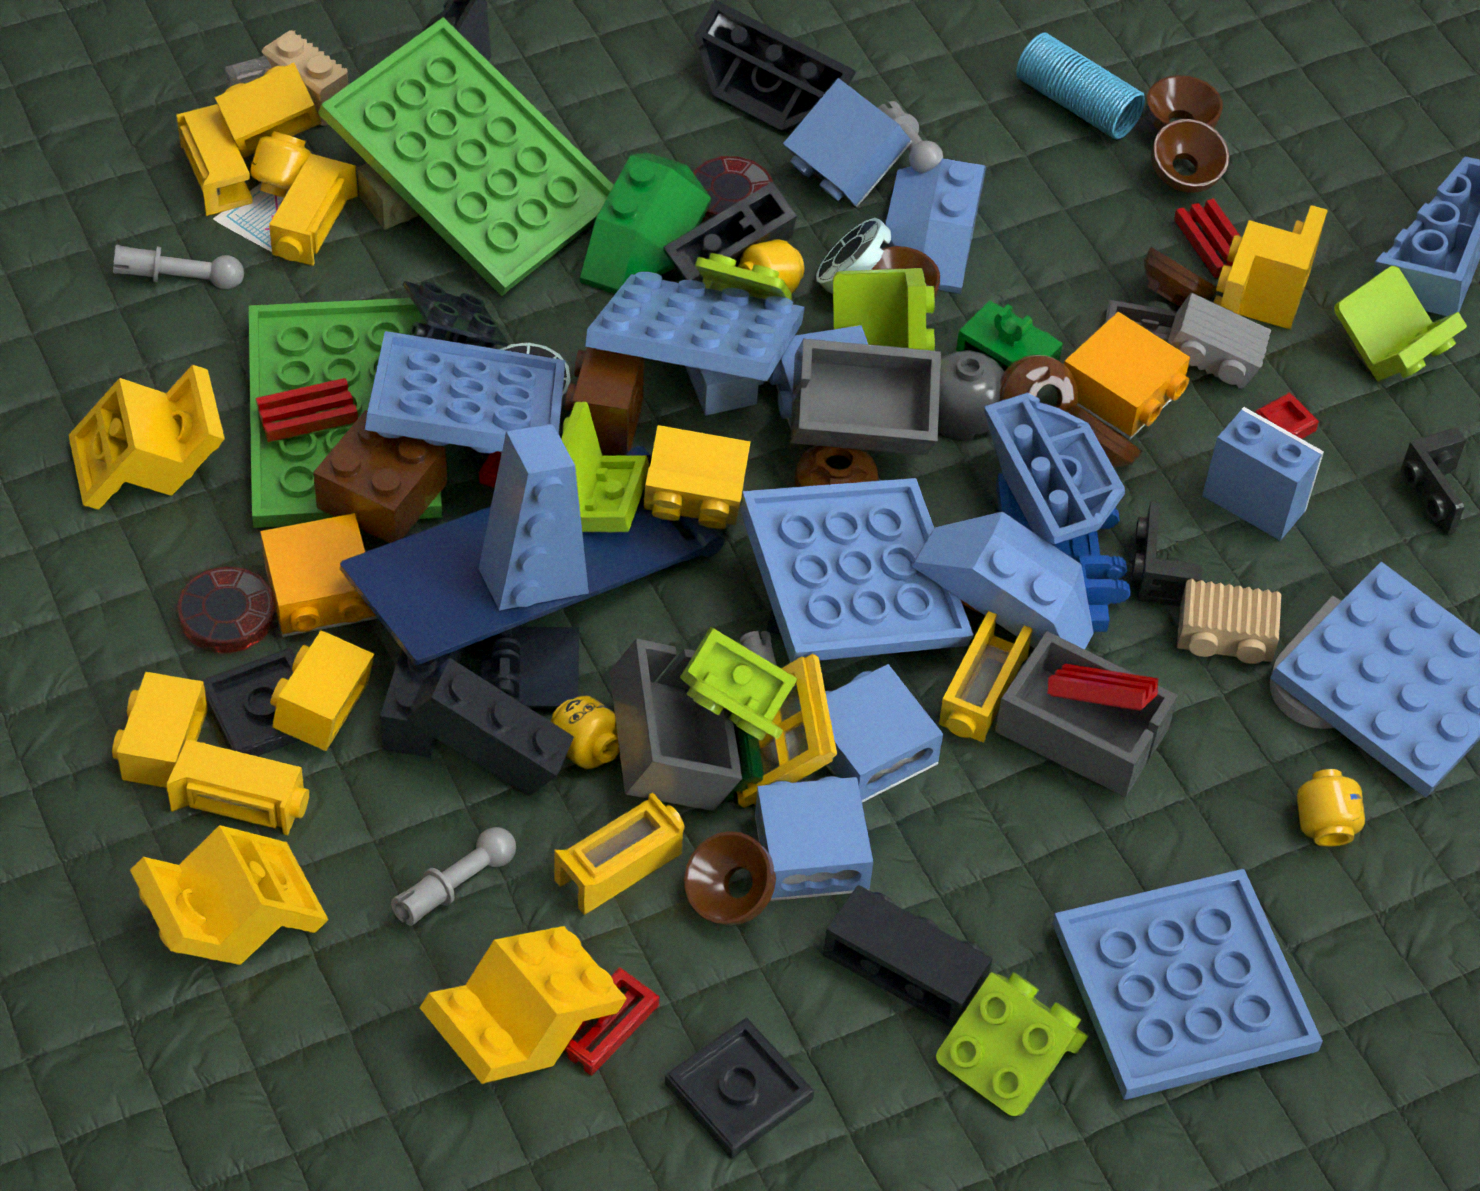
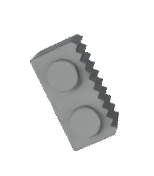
[1168,293,1272,388]

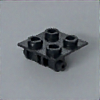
[402,281,509,349]
[481,625,579,709]

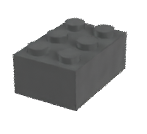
[790,338,941,455]
[995,631,1178,797]
[610,638,742,811]

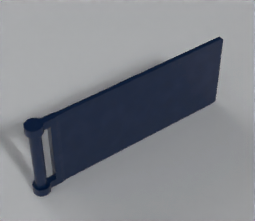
[340,446,725,665]

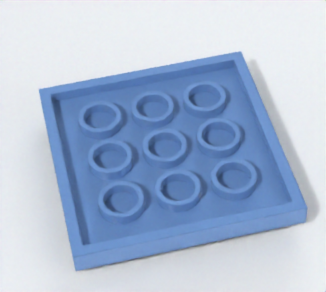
[585,272,804,381]
[365,331,566,453]
[739,478,974,663]
[1270,562,1480,798]
[1052,869,1323,1100]

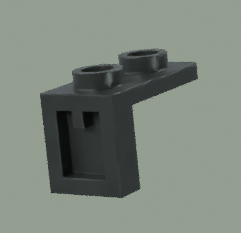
[1400,427,1467,535]
[1131,501,1203,606]

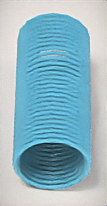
[1016,32,1145,140]

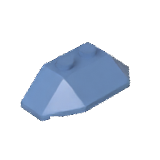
[885,158,986,294]
[984,393,1125,544]
[911,512,1094,649]

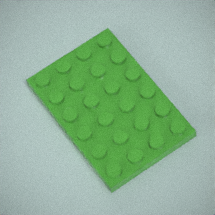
[318,17,614,296]
[249,298,442,528]

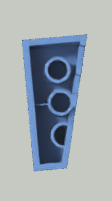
[1374,156,1480,316]
[478,423,589,611]

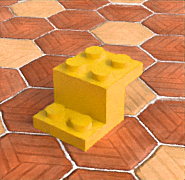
[1214,205,1328,330]
[69,364,225,510]
[644,425,751,529]
[130,825,329,965]
[419,926,627,1084]

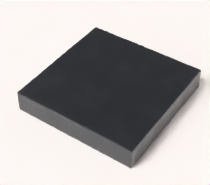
[200,648,300,756]
[665,1017,814,1159]

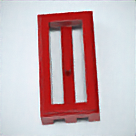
[1174,198,1241,278]
[256,378,358,442]
[1047,664,1159,711]
[564,967,660,1076]

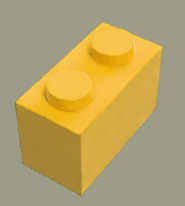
[215,63,321,158]
[270,630,374,751]
[112,672,208,788]

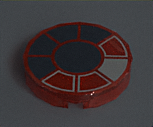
[693,156,773,220]
[177,566,276,653]

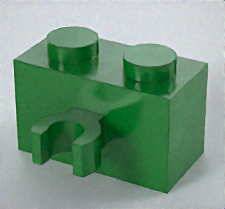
[956,300,1063,392]

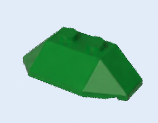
[580,153,711,294]

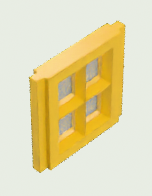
[737,653,837,808]

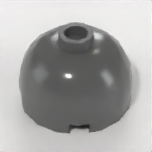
[938,350,1004,441]

